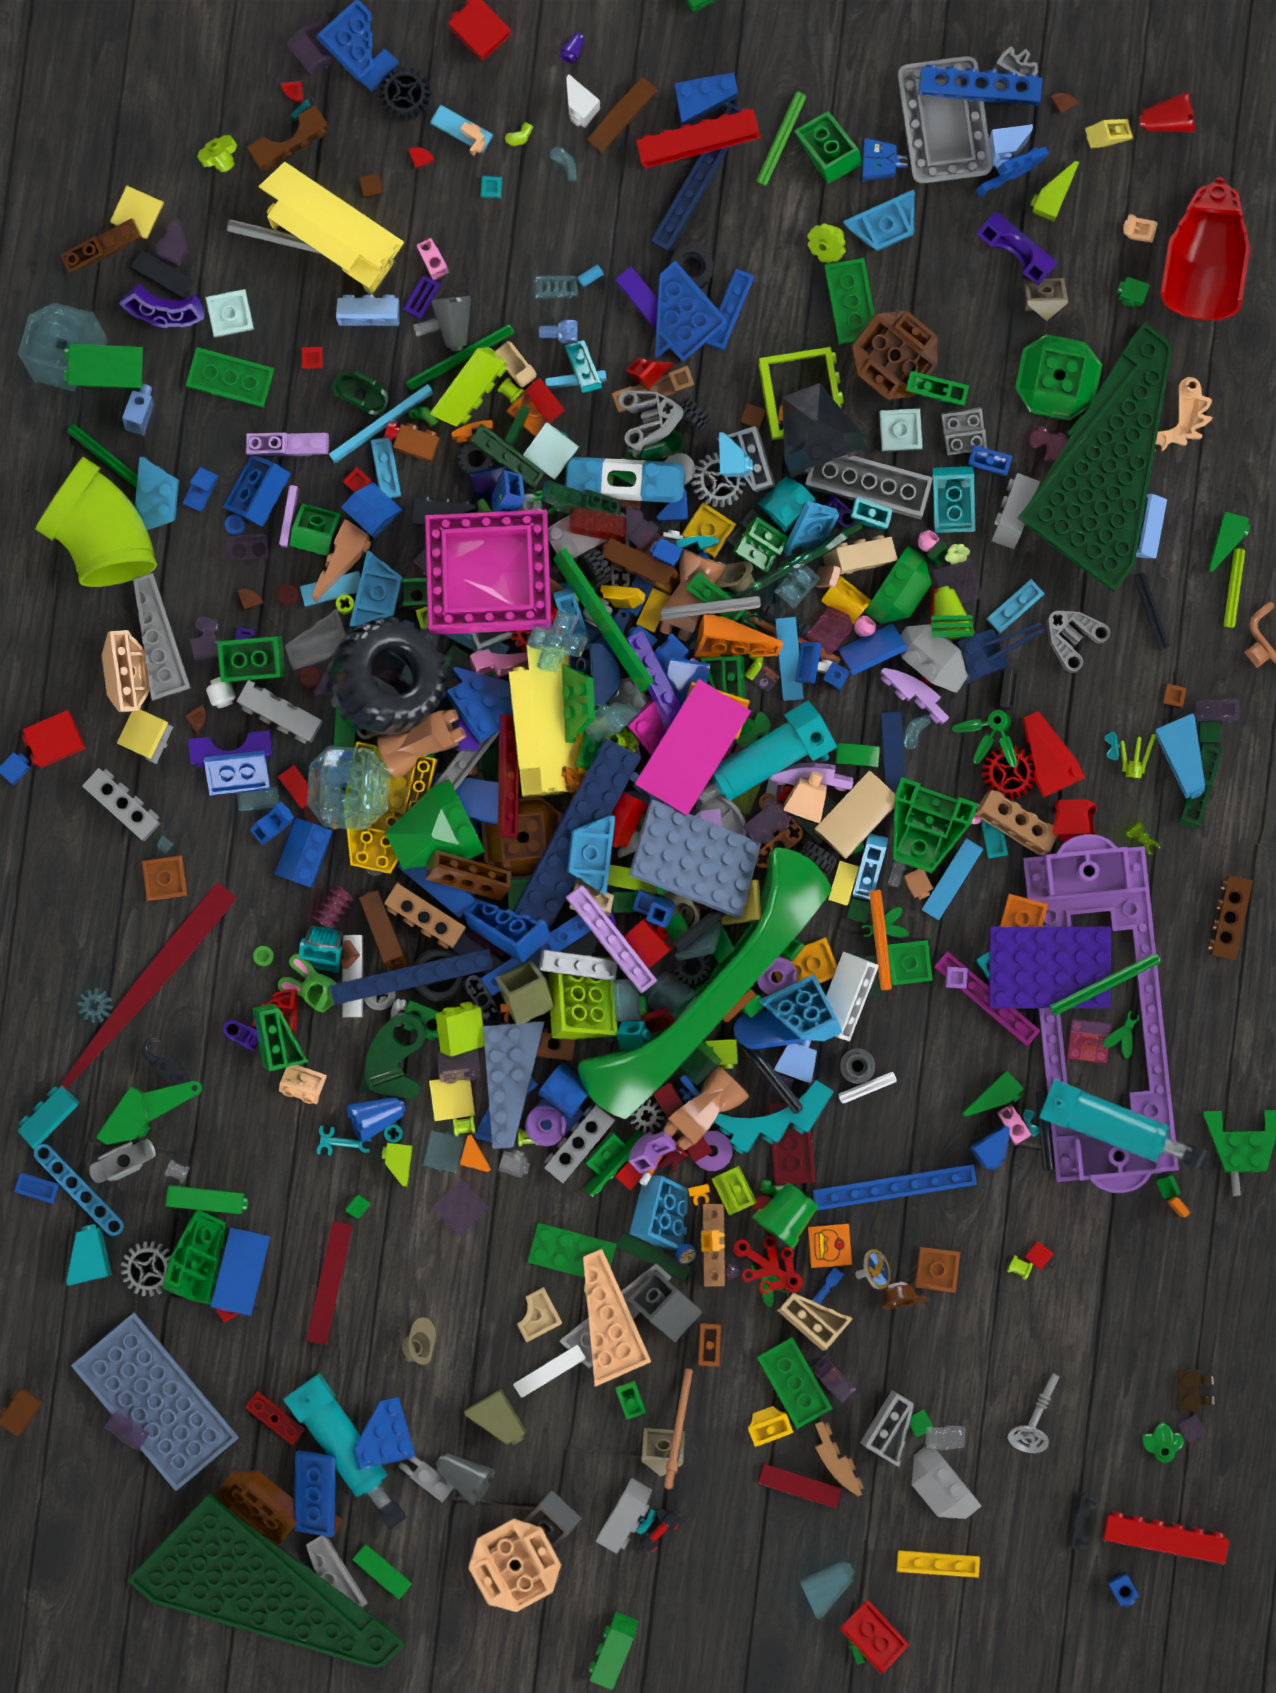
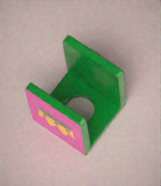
[402,578,428,610]

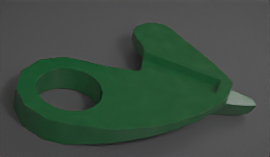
[359,1012,427,1099]

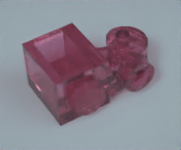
[1029,426,1069,463]

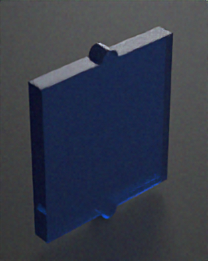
[471,466,507,503]

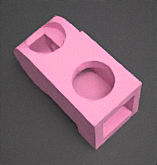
[417,238,449,280]
[997,1104,1031,1145]

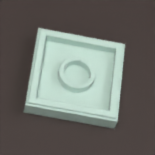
[206,289,254,338]
[879,409,922,452]
[523,422,579,479]

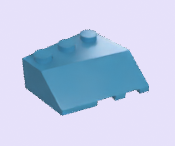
[759,974,842,1041]
[630,1176,688,1251]

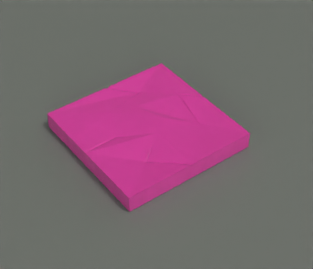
[425,510,552,635]

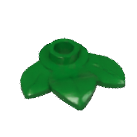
[735,712,771,747]
[1142,1422,1183,1463]

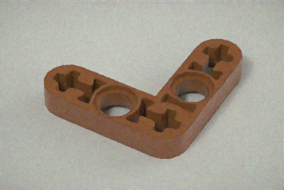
[756,793,803,869]

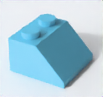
[719,433,753,477]

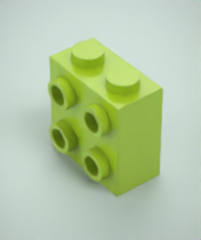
[436,1002,485,1057]

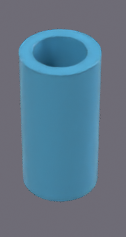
[577,264,604,288]

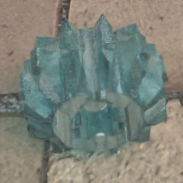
[78,988,113,1023]

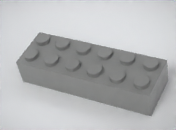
[805,455,933,520]

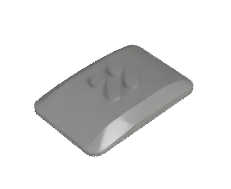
[898,56,992,183]

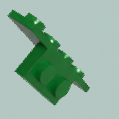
[583,1130,644,1197]

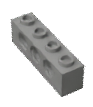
[83,768,161,841]
[544,1105,615,1183]

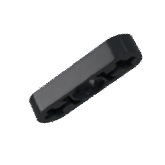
[461,974,502,1025]

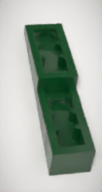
[1178,743,1223,830]

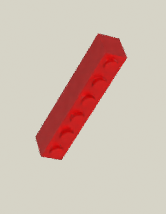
[636,109,761,169]
[1102,1511,1229,1564]

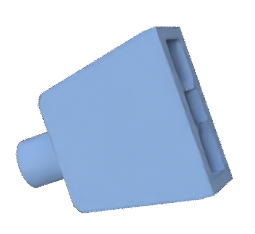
[774,1040,817,1083]

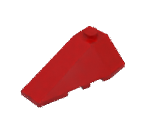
[1022,711,1085,797]

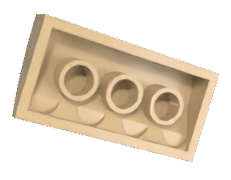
[815,770,895,859]

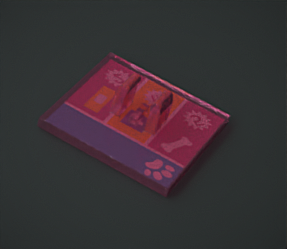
[1067,1019,1112,1064]

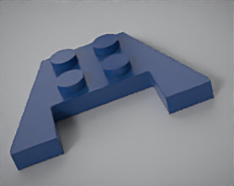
[975,147,1049,197]

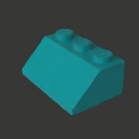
[18,1085,79,1149]

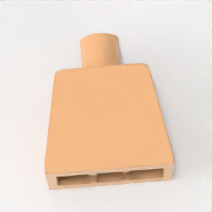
[783,771,827,823]

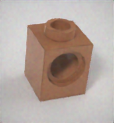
[903,869,933,900]

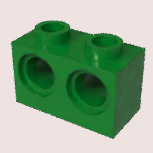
[401,1000,440,1040]

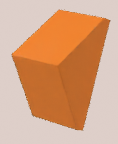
[460,1134,492,1172]

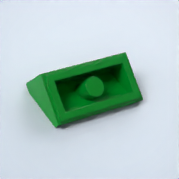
[703,921,737,965]

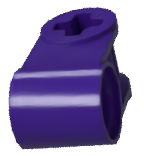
[825,494,856,529]
[223,1020,258,1052]

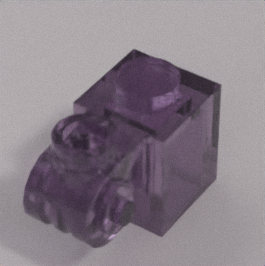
[190,617,220,661]

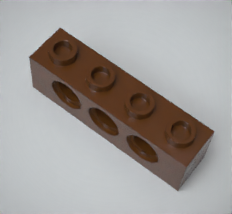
[426,850,511,901]
[1207,875,1253,961]
[499,1022,575,1061]

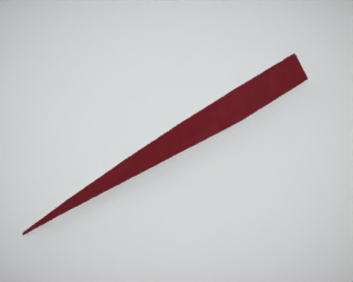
[59,882,237,1089]

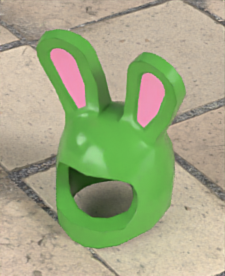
[278,954,337,1012]

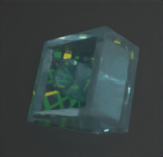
[585,703,641,744]

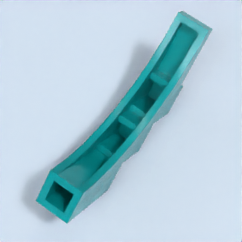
[712,1080,834,1154]

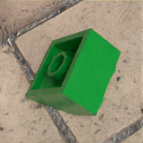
[289,503,341,556]

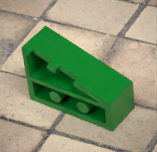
[588,1612,638,1690]

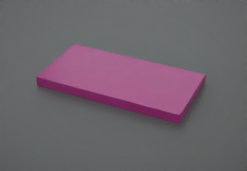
[635,679,751,815]

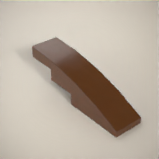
[587,77,658,153]

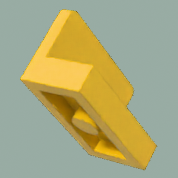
[821,576,872,625]

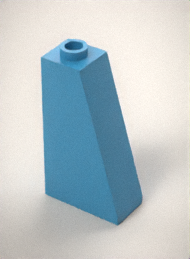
[1155,714,1205,799]

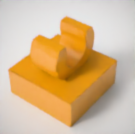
[688,1184,710,1205]
[701,1230,725,1251]

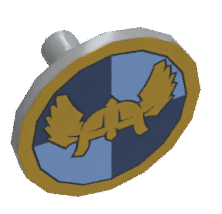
[856,1249,890,1289]

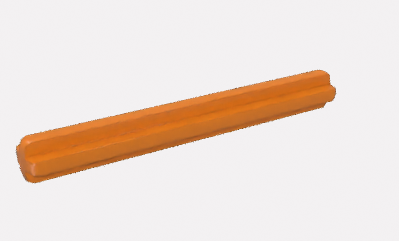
[869,890,892,990]

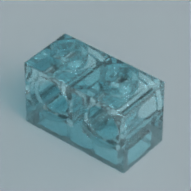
[774,562,821,608]

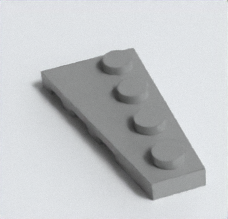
[306,1535,367,1607]

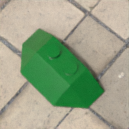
[864,546,931,624]

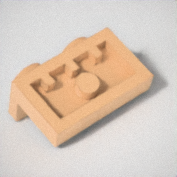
[279,1065,327,1104]

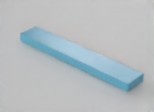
[329,384,433,463]

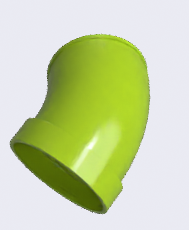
[35,457,157,587]

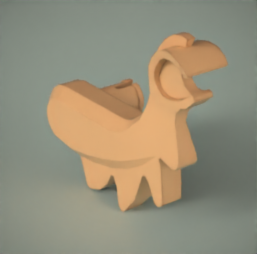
[1154,377,1212,453]

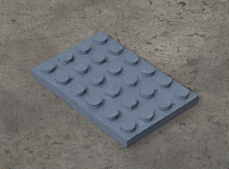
[629,799,761,918]

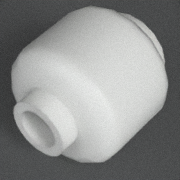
[206,677,236,709]

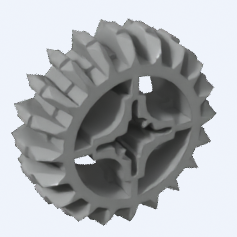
[691,453,746,507]
[121,1241,171,1296]

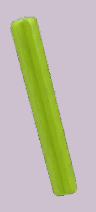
[1224,548,1245,628]

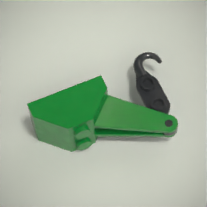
[96,1037,203,1145]

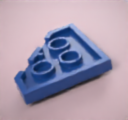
[316,0,373,81]
[352,1397,415,1470]

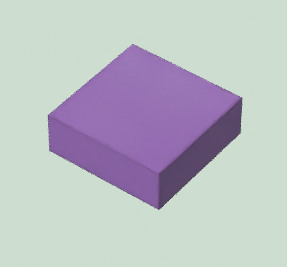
[946,967,968,989]

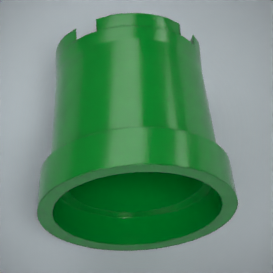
[752,1183,819,1250]

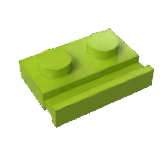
[712,1166,757,1216]

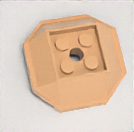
[469,1519,561,1612]

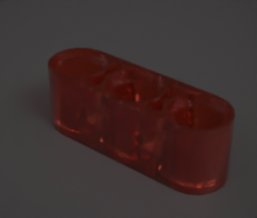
[569,508,627,542]

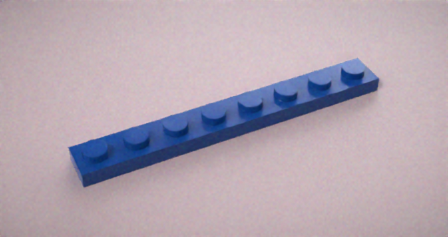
[813,1164,977,1210]

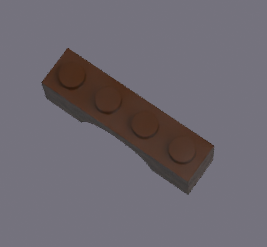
[247,105,329,172]

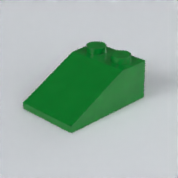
[794,111,862,184]

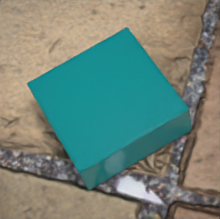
[481,176,502,199]

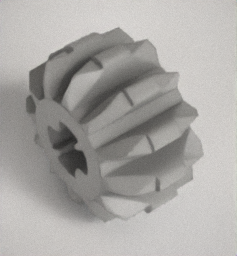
[630,1099,664,1133]

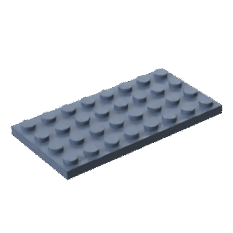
[71,1312,239,1491]

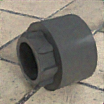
[839,1049,875,1084]

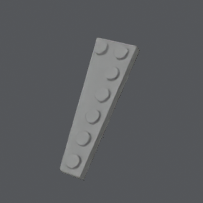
[133,573,191,701]
[559,1263,671,1369]

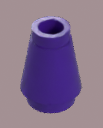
[559,33,585,64]

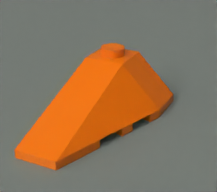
[695,614,783,658]

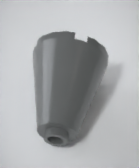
[431,296,471,351]
[436,1454,495,1505]

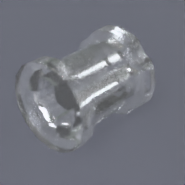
[164,1159,190,1184]

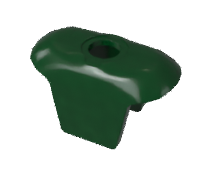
[332,371,388,415]
[626,424,683,461]

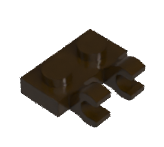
[1177,1370,1214,1412]

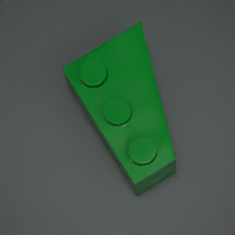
[701,656,746,699]
[253,1004,308,1071]

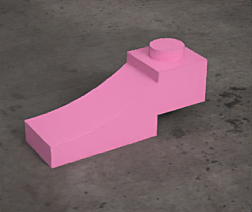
[469,649,529,678]

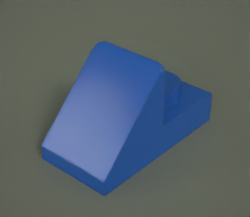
[183,467,219,512]

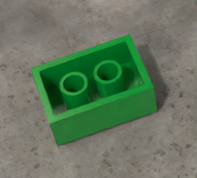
[217,636,286,682]

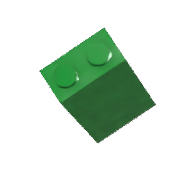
[63,344,143,389]

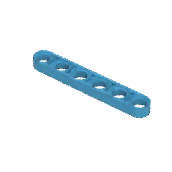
[34,1144,124,1236]

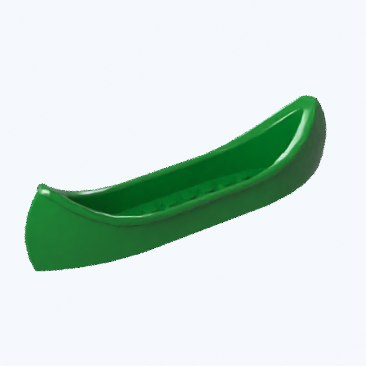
[578,848,832,1119]

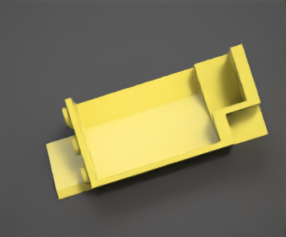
[259,162,404,295]
[509,645,582,798]

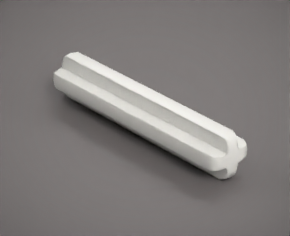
[838,1072,897,1103]

